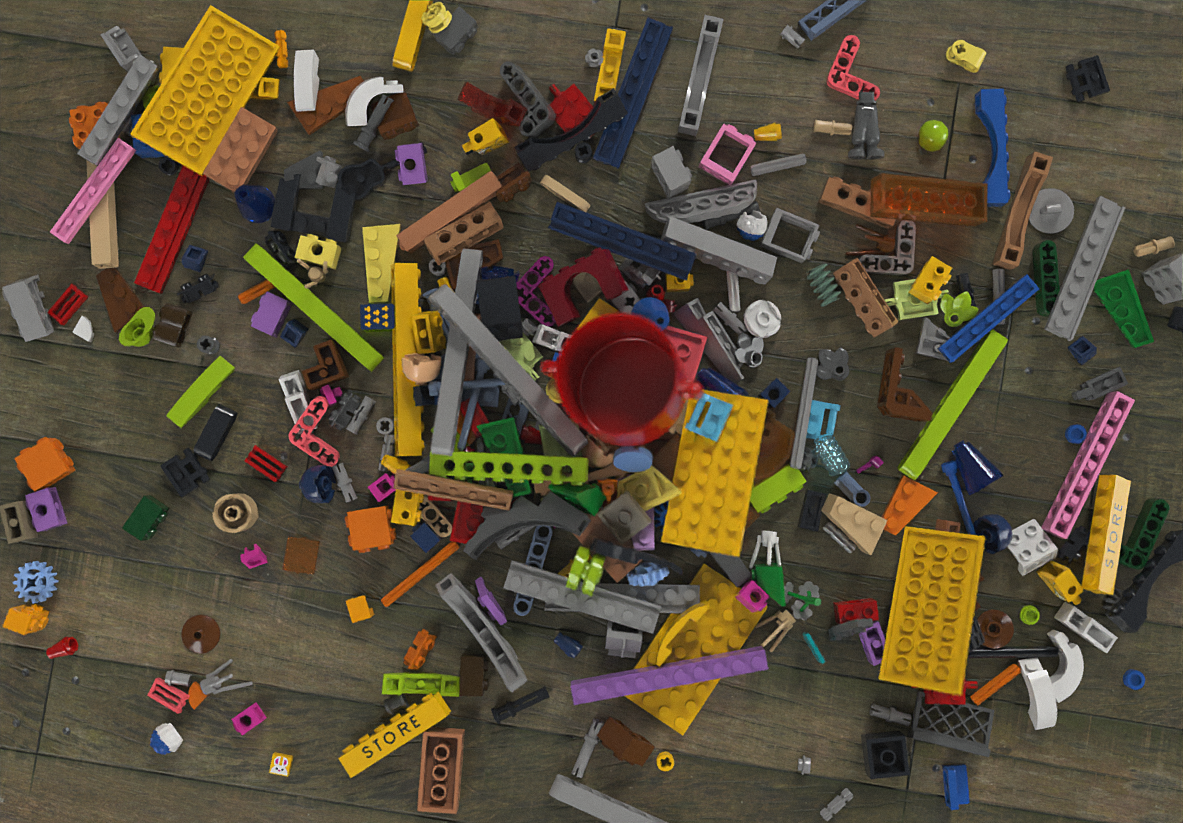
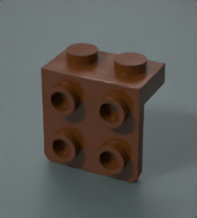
[371,92,419,140]
[496,162,532,203]

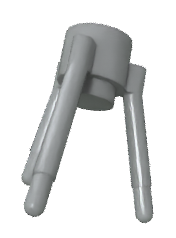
[200,659,253,695]

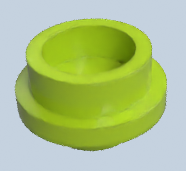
[1019,605,1040,625]

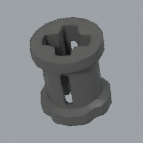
[197,336,220,354]
[384,693,409,716]

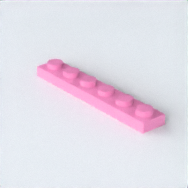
[50,138,137,245]

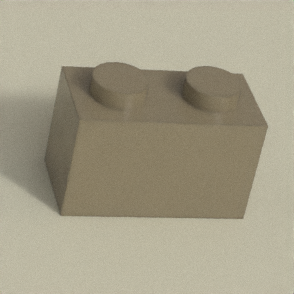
[0,501,38,544]

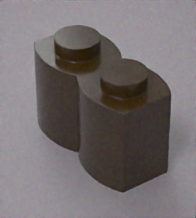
[153,303,192,348]

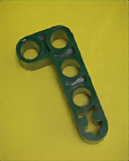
[1032,240,1060,317]
[1118,498,1170,570]

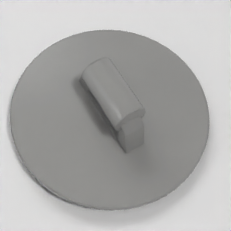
[1029,188,1074,234]

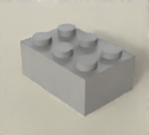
[1141,253,1183,305]

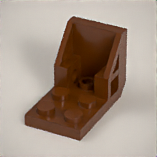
[877,347,933,422]

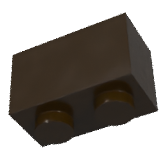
[459,653,489,697]

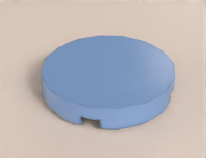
[613,446,652,472]

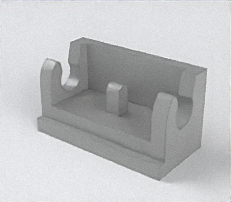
[101,26,142,72]

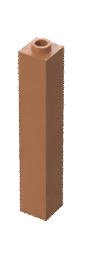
[396,171,503,253]

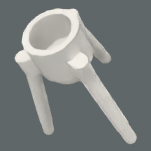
[749,531,781,569]

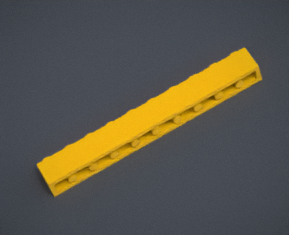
[391,263,424,456]

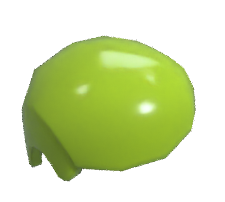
[919,120,948,152]

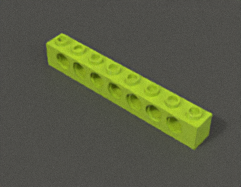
[429,451,589,485]

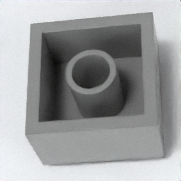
[651,146,692,198]

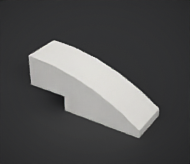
[294,50,319,112]
[532,324,571,353]
[279,370,318,434]
[1054,602,1118,653]

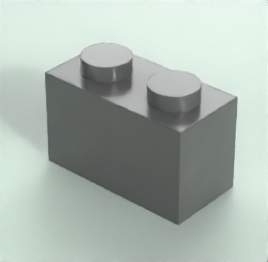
[434,6,478,55]

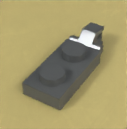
[1071,367,1128,401]
[828,619,874,641]

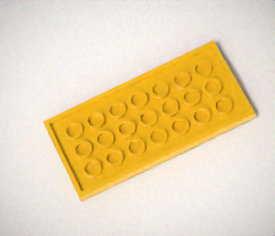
[130,5,280,176]
[661,390,768,557]
[879,526,985,696]
[625,563,768,735]

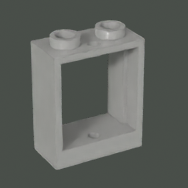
[760,208,820,263]

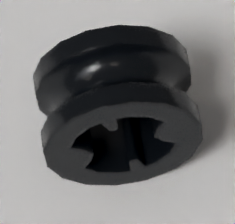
[159,157,178,176]

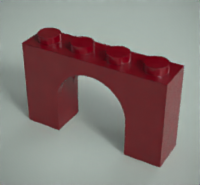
[538,247,629,326]

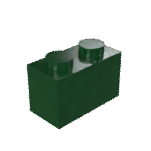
[122,495,169,541]

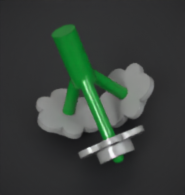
[784,581,821,621]

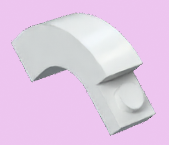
[345,77,404,126]
[1047,630,1084,703]
[1017,657,1057,730]

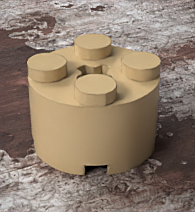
[213,493,259,533]

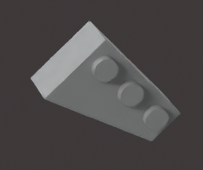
[2,275,54,342]

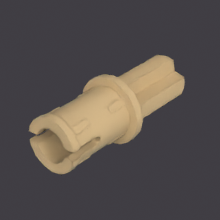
[813,120,852,136]
[1133,236,1175,257]

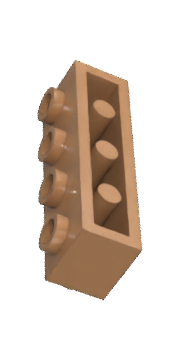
[833,258,898,338]

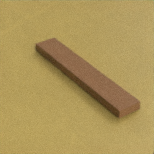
[393,469,513,510]

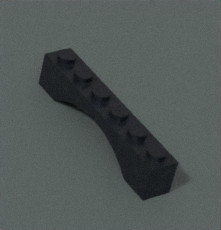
[514,88,628,172]
[1108,530,1183,633]

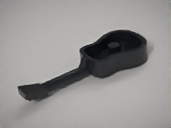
[338,142,428,201]
[589,537,683,575]

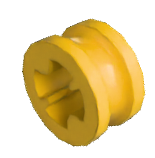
[656,751,674,771]

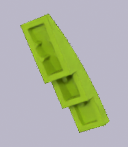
[166,356,235,428]

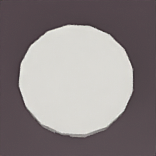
[744,300,781,338]

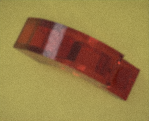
[457,82,527,126]

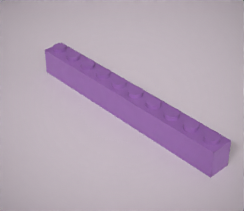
[571,646,768,705]

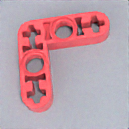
[826,35,880,100]
[289,396,340,467]

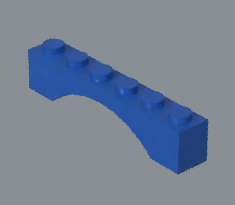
[975,89,1010,207]

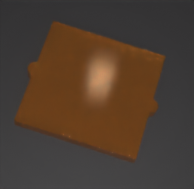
[282,536,320,575]

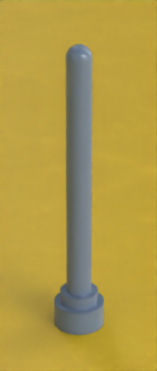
[457,359,490,451]
[428,378,505,396]

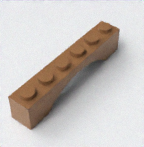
[992,152,1053,270]
[531,445,645,496]

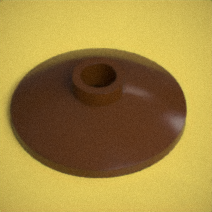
[977,610,1014,649]
[181,615,220,654]

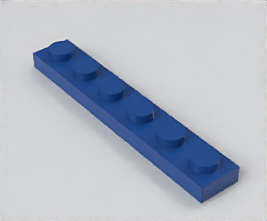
[937,274,1039,363]

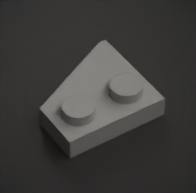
[915,317,955,362]

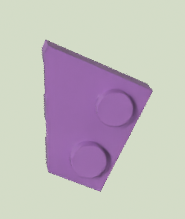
[475,577,507,626]

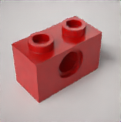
[833,598,879,624]

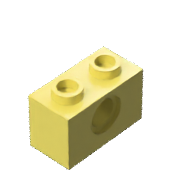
[295,234,342,270]

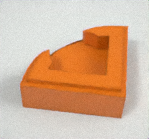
[188,681,209,710]

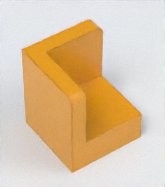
[346,595,374,623]

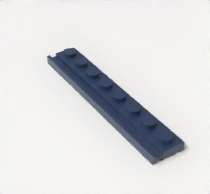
[593,18,673,169]
[548,202,697,280]

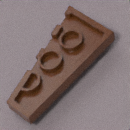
[287,76,364,135]

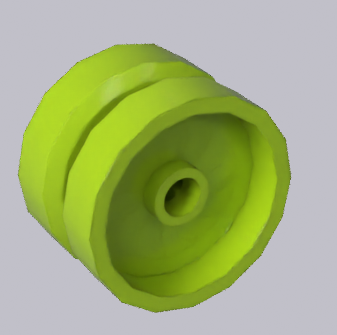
[565,546,606,596]

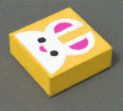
[269,752,293,777]

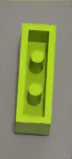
[750,463,807,514]

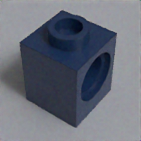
[758,378,790,409]
[410,522,443,553]

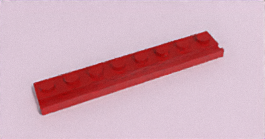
[134,166,210,294]

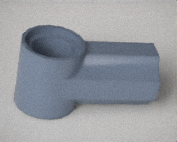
[834,471,870,507]

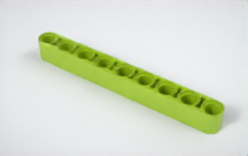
[243,243,384,372]
[898,329,1008,480]

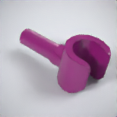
[856,456,884,474]

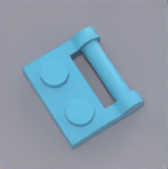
[684,393,733,442]
[806,400,841,443]

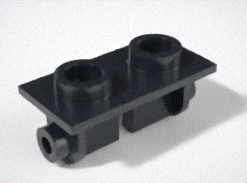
[265,230,298,269]
[177,273,220,303]
[1057,525,1090,565]

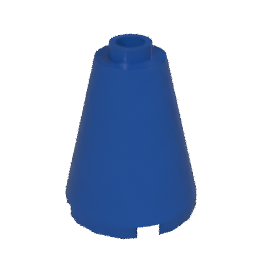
[631,297,669,331]

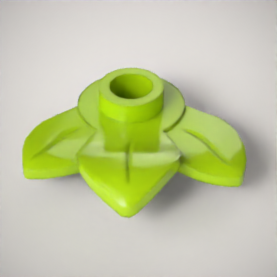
[940,291,979,327]

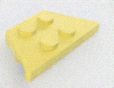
[616,466,682,511]

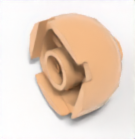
[402,353,441,386]
[581,432,619,468]

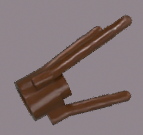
[846,224,895,256]

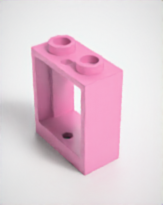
[699,124,756,185]

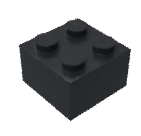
[861,730,910,779]

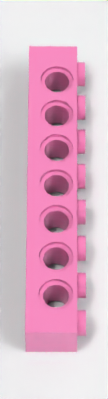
[1041,391,1135,539]

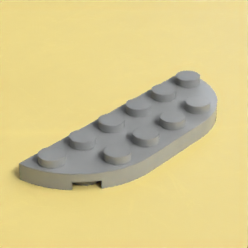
[645,179,757,223]

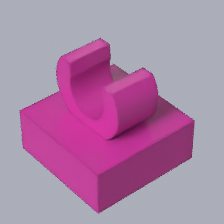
[320,384,343,408]
[240,544,267,569]

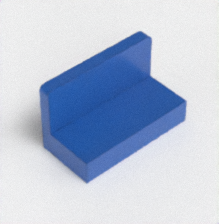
[942,764,970,810]

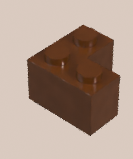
[302,340,349,391]
[597,716,655,766]

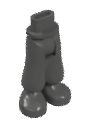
[848,92,885,160]

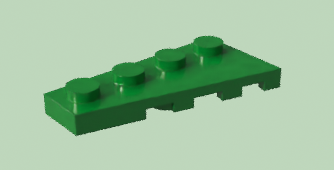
[1093,269,1154,348]
[477,417,532,497]

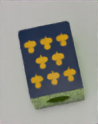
[360,304,395,332]

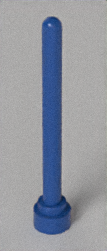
[941,460,976,535]

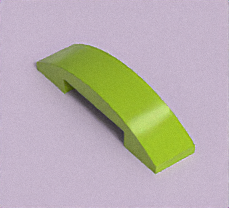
[381,673,460,697]

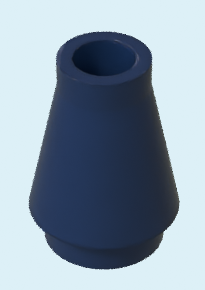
[553,632,583,659]

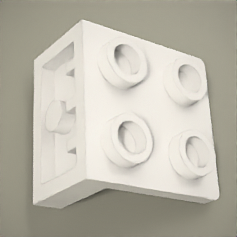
[1008,519,1058,576]

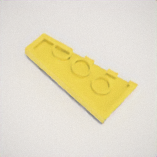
[362,224,401,304]

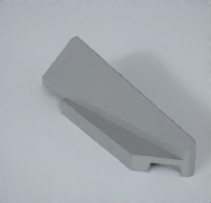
[674,298,744,385]

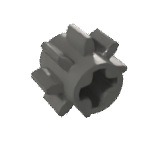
[800,447,818,472]

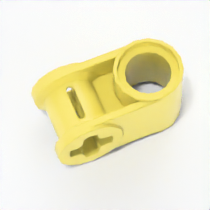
[946,40,986,73]

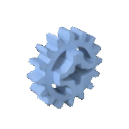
[13,561,59,604]
[627,562,669,587]

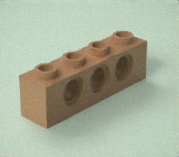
[818,177,901,229]
[423,202,504,265]

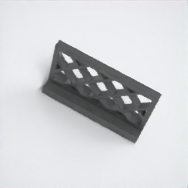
[907,691,994,757]

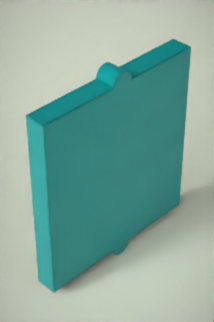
[802,632,825,664]

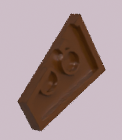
[445,239,504,291]
[96,267,145,333]

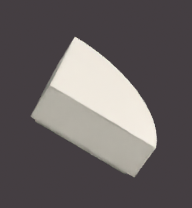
[73,316,94,342]

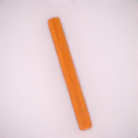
[381,541,460,607]

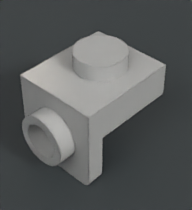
[315,156,342,188]

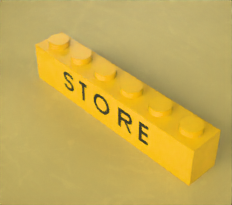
[1081,475,1131,595]
[338,691,451,778]

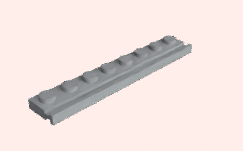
[1044,196,1125,341]
[504,560,661,634]
[545,583,700,613]

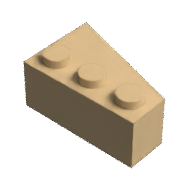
[821,493,888,555]

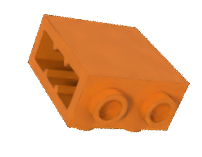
[69,102,120,149]
[14,437,76,491]
[345,505,396,553]

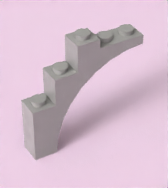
[436,573,527,692]

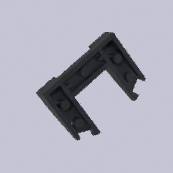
[271,174,356,242]

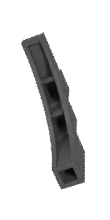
[463,492,591,560]

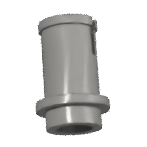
[780,25,805,49]
[165,670,192,687]

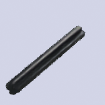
[967,646,1059,659]

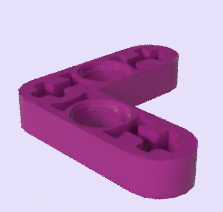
[516,256,556,327]

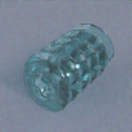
[813,433,850,476]

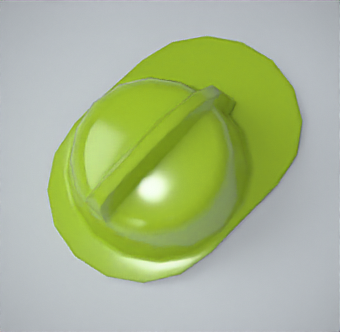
[119,307,155,347]

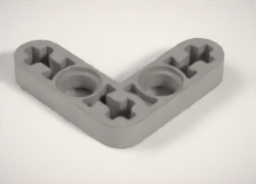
[859,219,916,275]

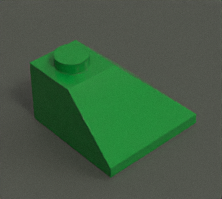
[548,483,606,517]
[751,563,786,606]

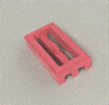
[147,677,190,714]

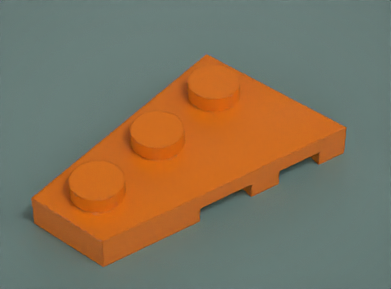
[881,475,938,536]

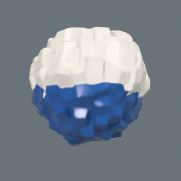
[737,211,768,241]
[150,723,183,755]

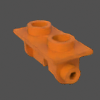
[598,478,617,509]
[403,629,437,670]

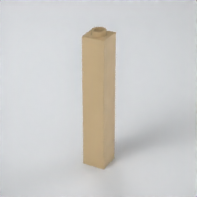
[86,160,119,269]

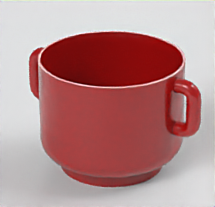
[540,313,704,446]

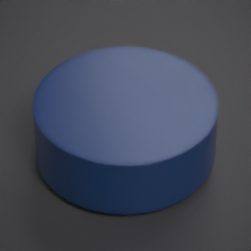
[1065,424,1087,444]
[1123,669,1145,690]

